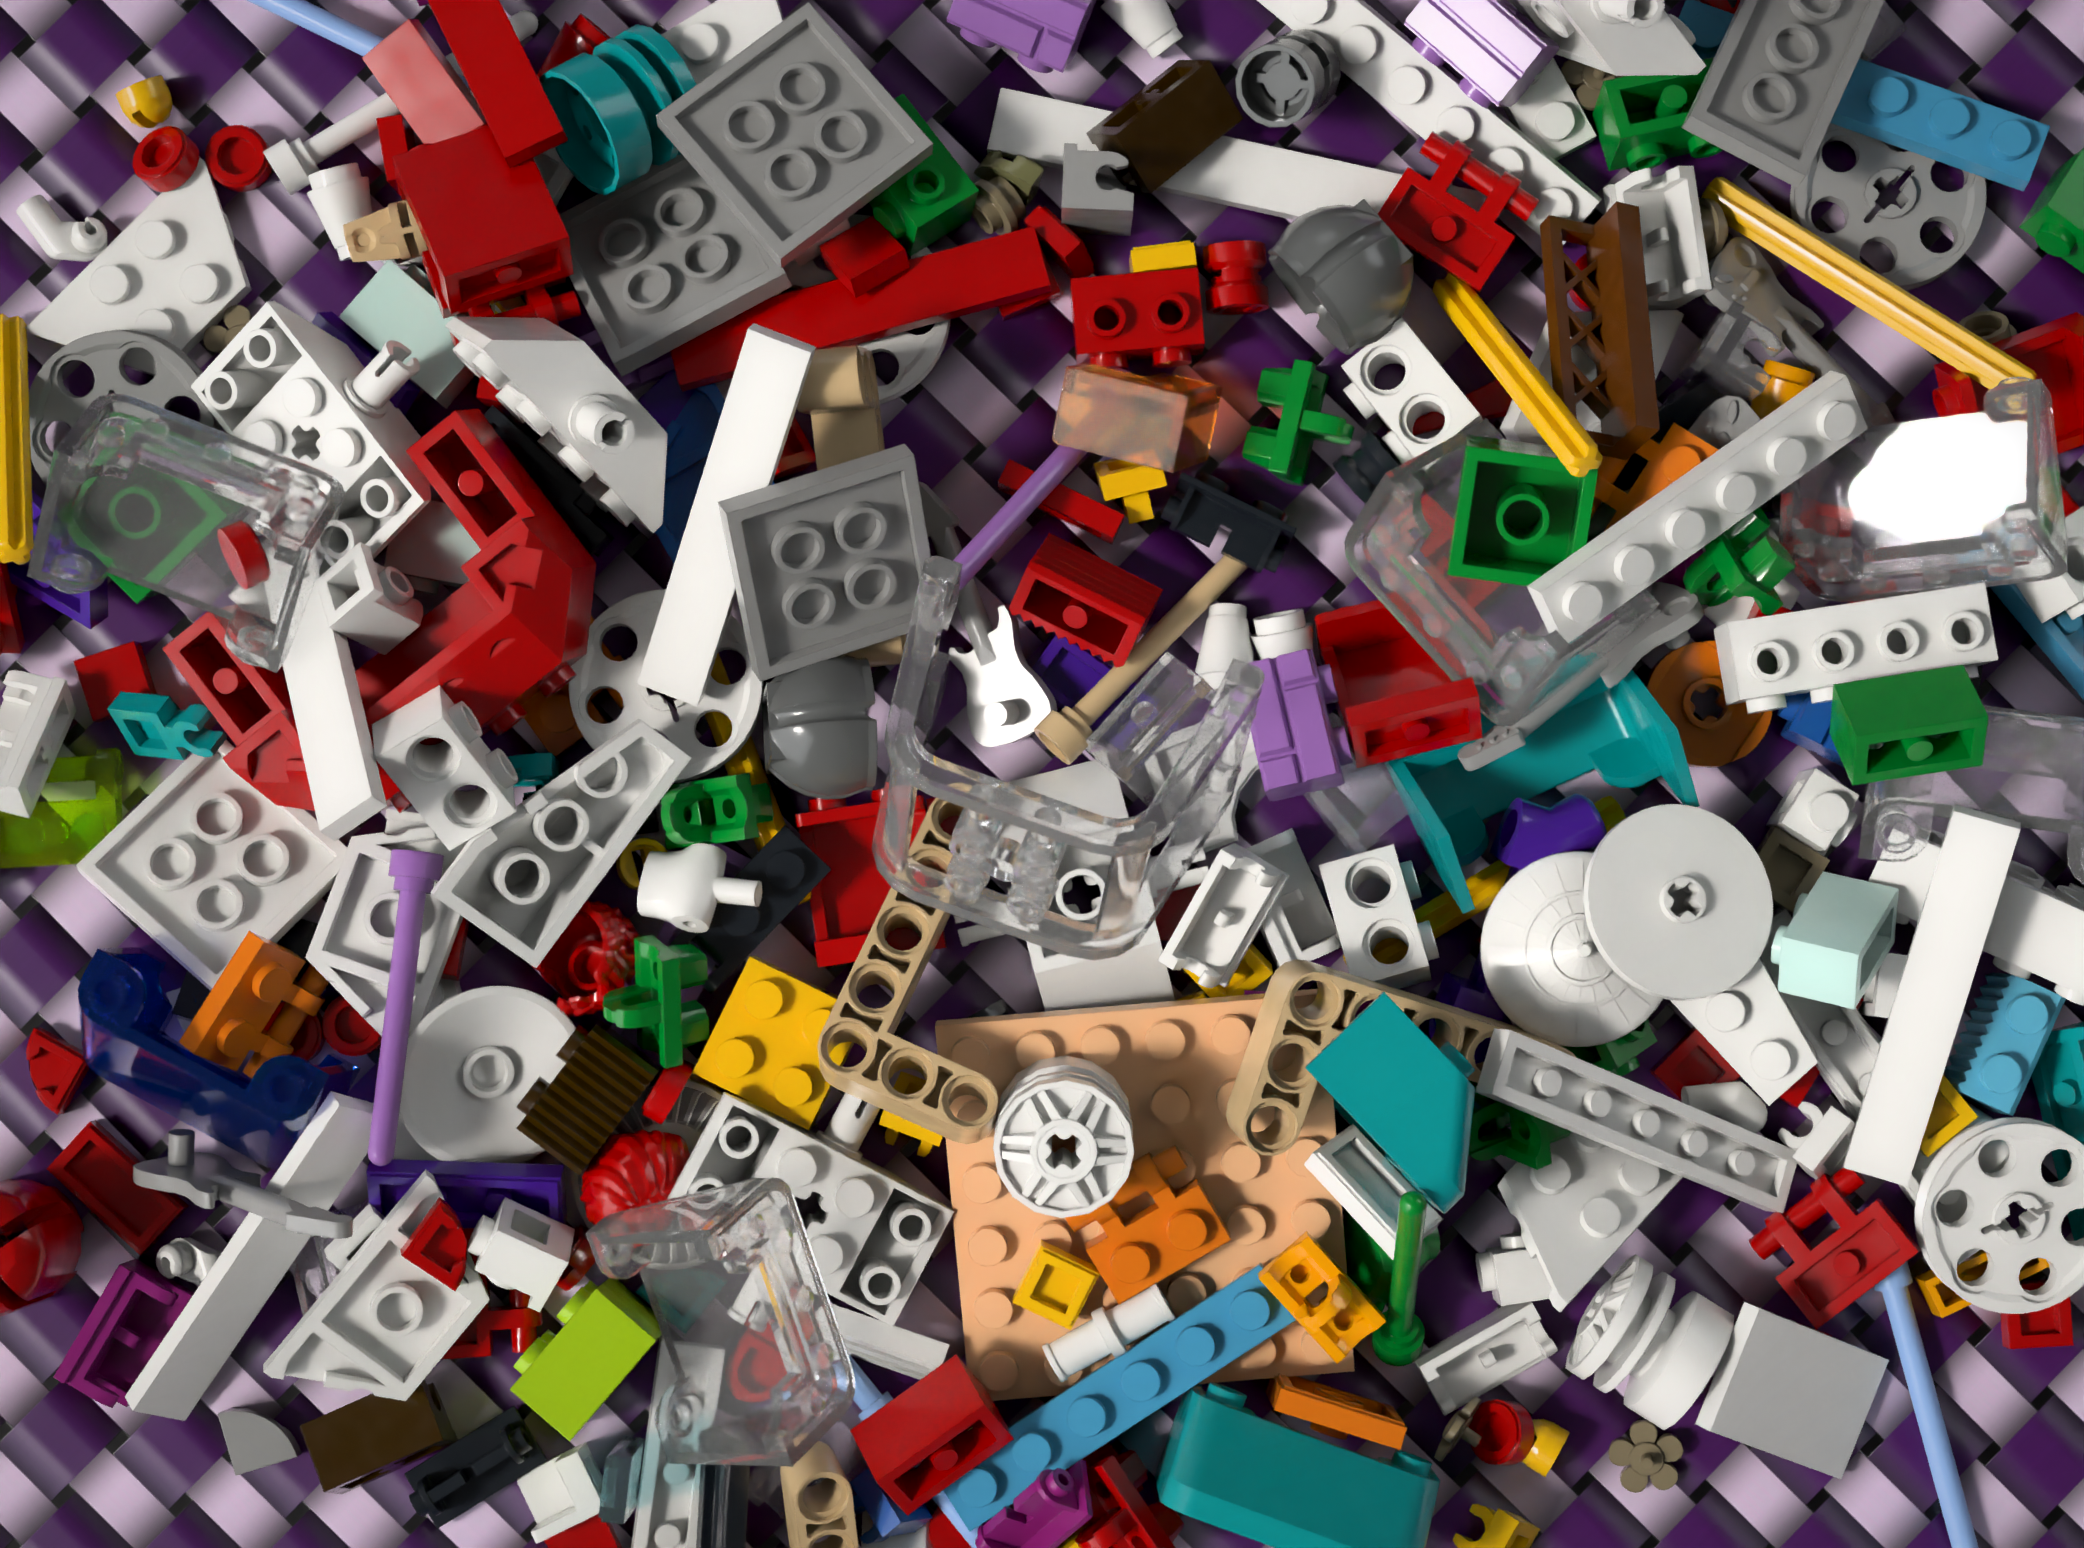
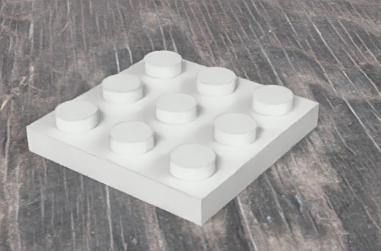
[76,740,347,991]

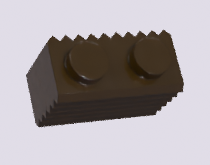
[516,1020,661,1175]

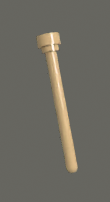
[1034,555,1248,765]

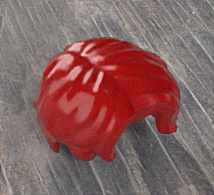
[531,901,641,1018]
[580,1129,690,1248]

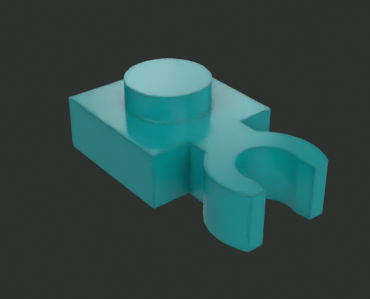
[107,691,227,760]

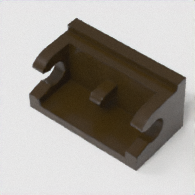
[1086,60,1243,193]
[300,1379,458,1494]

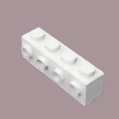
[1713,582,1998,714]

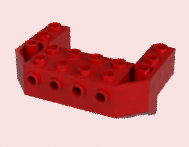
[162,409,597,813]

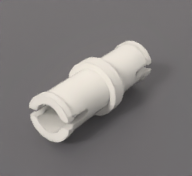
[1042,1283,1176,1382]

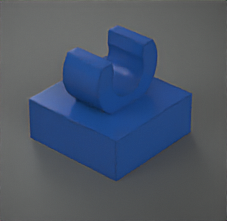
[850,1468,933,1544]

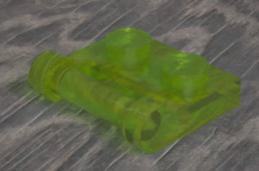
[0,748,124,869]

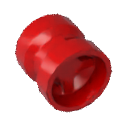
[1203,240,1269,315]

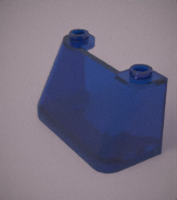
[78,947,361,1170]

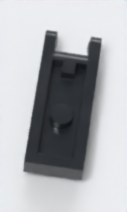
[668,825,832,994]

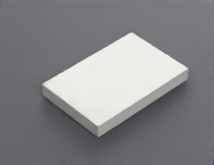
[1695,1302,1889,1479]

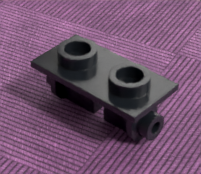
[1160,472,1297,574]
[404,1405,548,1529]

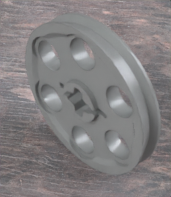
[1790,123,1987,291]
[29,330,221,496]

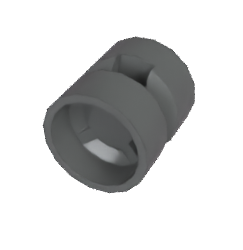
[1235,30,1341,127]

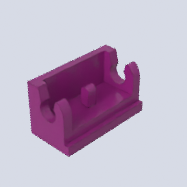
[53,1259,194,1408]

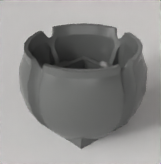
[1268,199,1414,355]
[761,654,878,800]

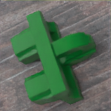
[1242,359,1355,486]
[1683,507,1797,616]
[660,773,774,850]
[603,934,709,1069]
[1468,1080,1571,1170]

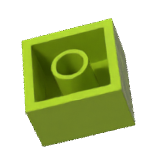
[510,1275,670,1442]

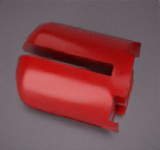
[0,1179,84,1317]

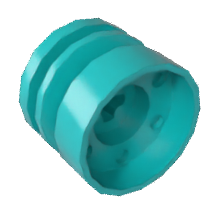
[539,24,697,195]

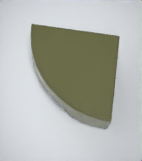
[973,150,1044,208]

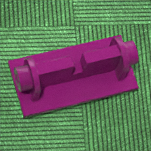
[975,1459,1093,1548]

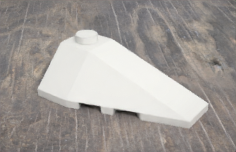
[430,719,691,968]

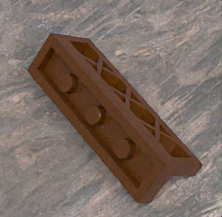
[1540,201,1660,460]

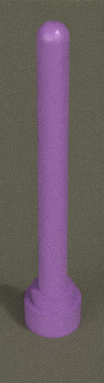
[940,368,1150,593]
[368,849,444,1166]

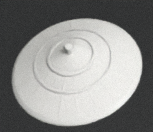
[1480,851,1663,1047]
[399,986,576,1163]

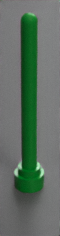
[1372,1191,1427,1367]

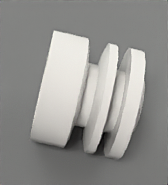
[993,1055,1134,1218]
[1565,1254,1734,1430]

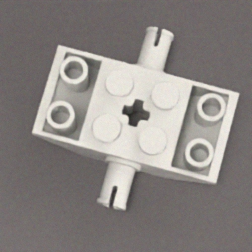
[1513,0,1706,76]
[191,301,431,566]
[445,317,668,533]
[953,755,1209,1012]
[663,1092,954,1331]

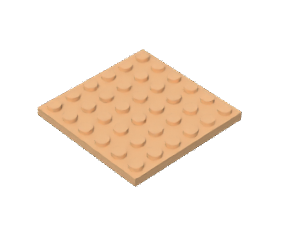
[935,989,1355,1401]

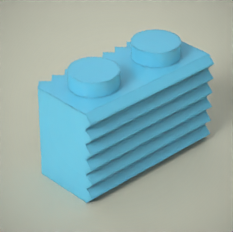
[1944,973,2066,1116]

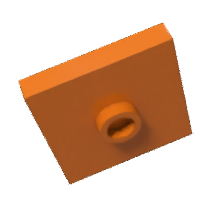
[1266,1373,1407,1450]

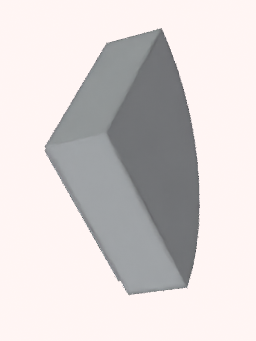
[218,1408,302,1476]

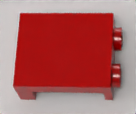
[392,124,574,314]
[1932,312,2084,497]
[1315,586,1483,769]
[795,785,947,968]

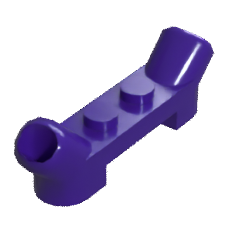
[1429,794,1607,1064]

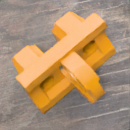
[1258,1231,1387,1364]

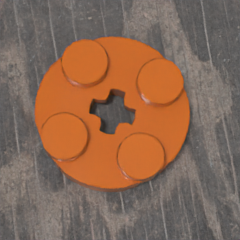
[1644,641,1772,768]

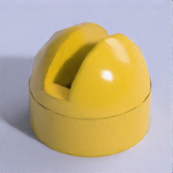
[115,75,173,129]
[616,838,667,890]
[1521,1419,1570,1477]

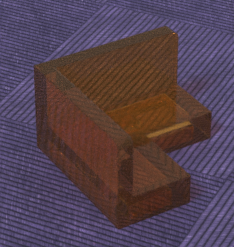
[1052,362,1223,473]

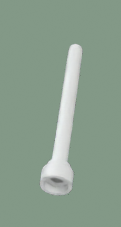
[263,10,538,195]

